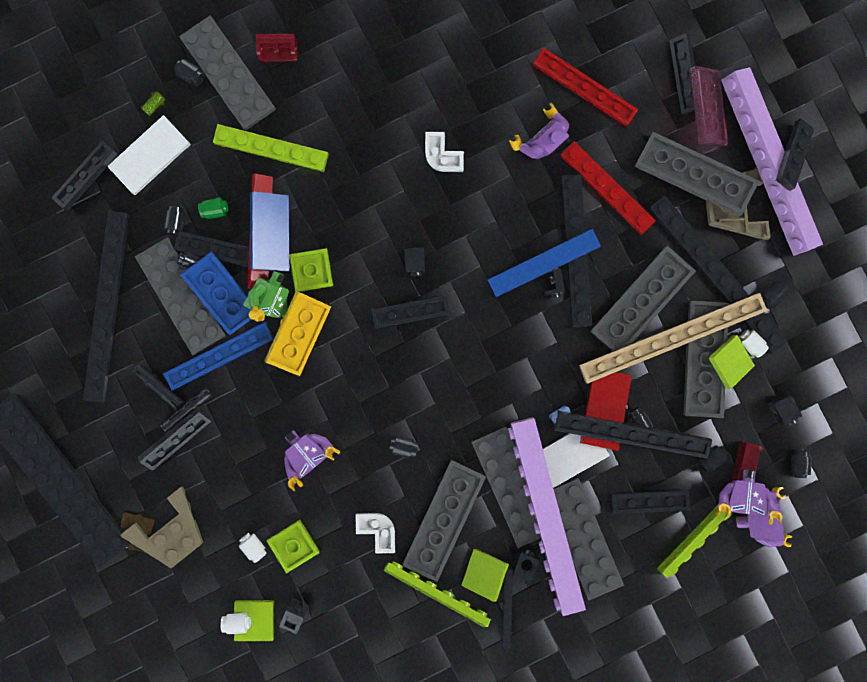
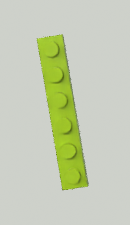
[213,124,329,172]
[657,504,732,578]
[383,561,491,627]

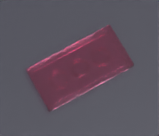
[690,66,728,147]

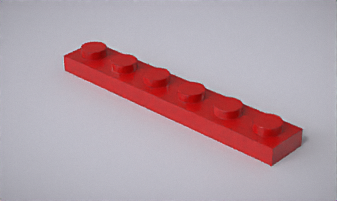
[560,141,656,235]

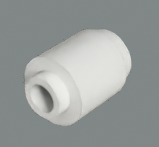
[739,329,769,358]
[239,533,267,563]
[221,613,251,634]

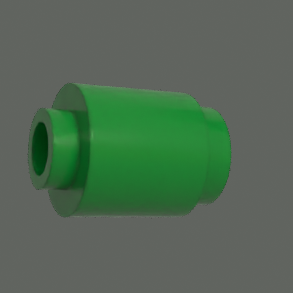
[198,197,228,220]

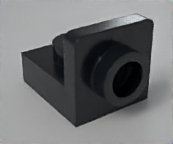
[543,269,565,299]
[279,598,309,634]

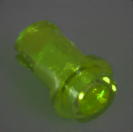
[141,91,165,116]

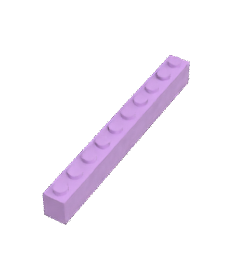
[721,67,823,256]
[508,417,586,616]

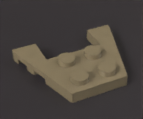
[706,167,771,240]
[121,486,204,568]

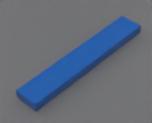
[488,229,601,297]
[163,322,274,391]

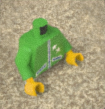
[243,271,289,325]

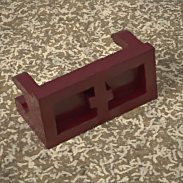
[256,34,297,62]
[732,441,764,483]

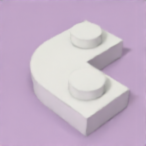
[425,132,464,172]
[356,513,395,553]

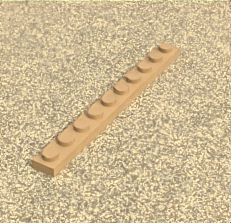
[579,293,767,384]

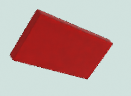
[580,372,632,451]

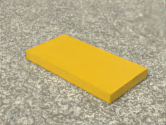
[264,291,331,376]

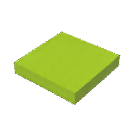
[289,248,333,292]
[709,335,755,389]
[266,519,320,574]
[461,549,509,602]
[234,600,274,641]

